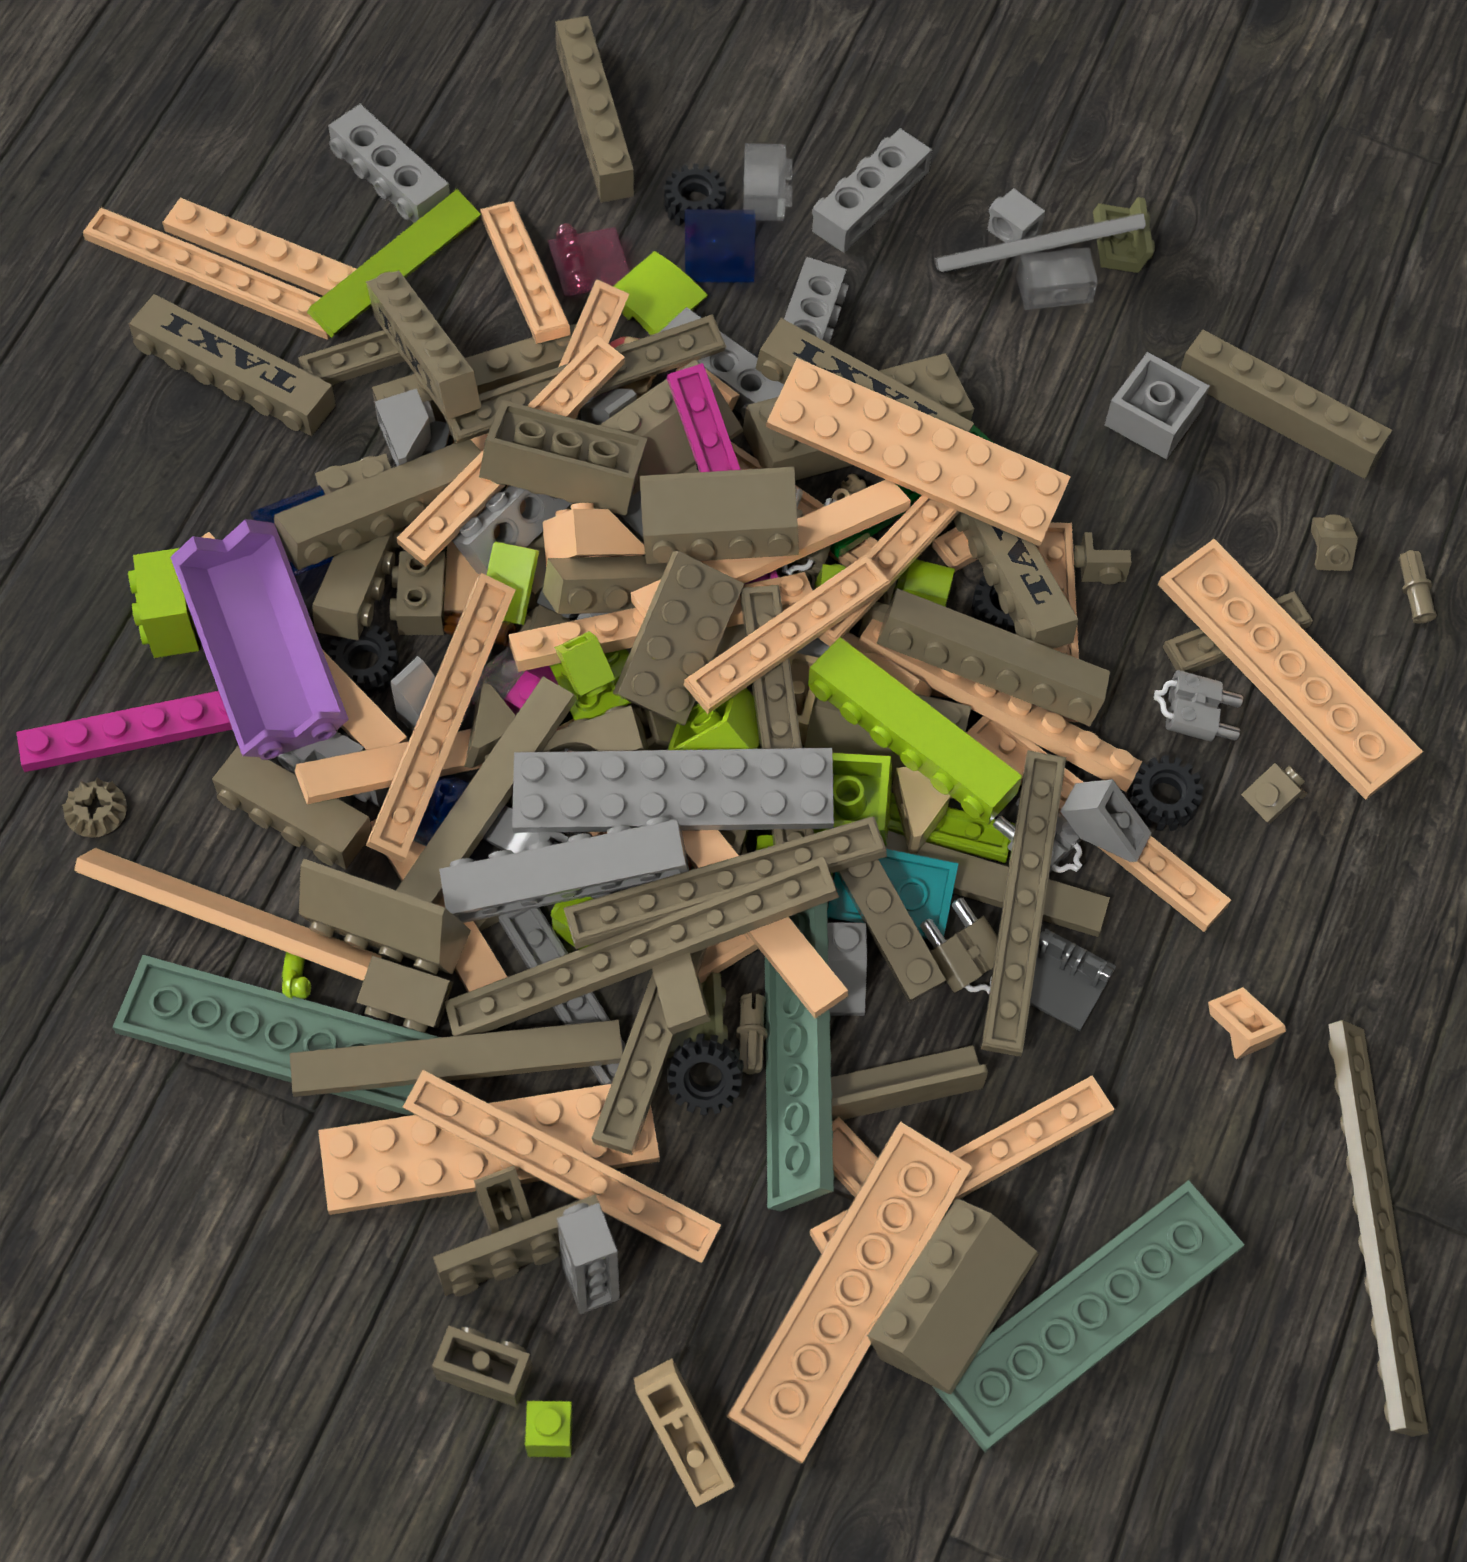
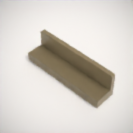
[831,1046,988,1122]

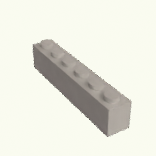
[439,817,689,923]

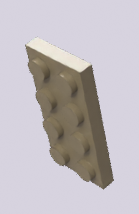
[613,551,744,725]
[433,1194,602,1296]

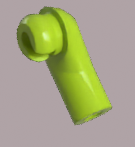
[282,952,311,999]

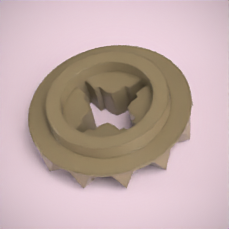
[62,777,127,837]

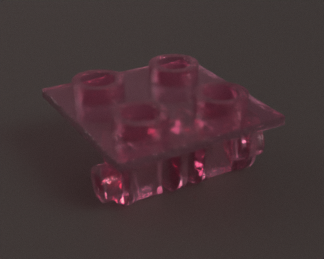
[548,224,629,297]

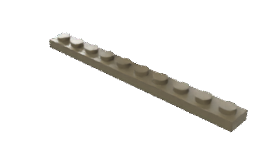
[592,830,750,1155]
[445,856,839,1036]
[1328,1020,1428,1437]

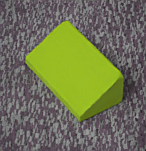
[487,542,539,625]

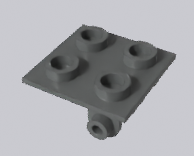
[1030,929,1116,1031]

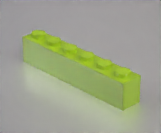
[808,637,1022,825]

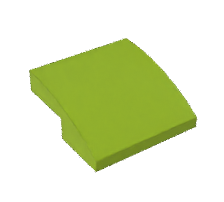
[613,251,707,335]

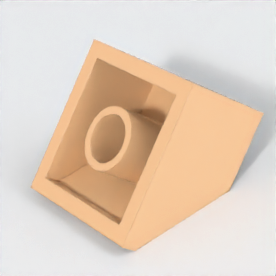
[542,503,645,566]

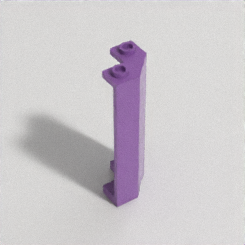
[171,519,349,760]

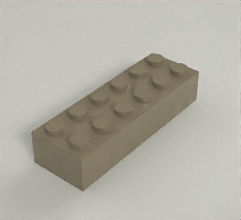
[743,353,974,481]

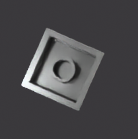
[1105,352,1210,459]

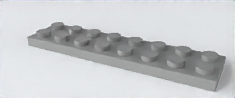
[512,748,834,833]

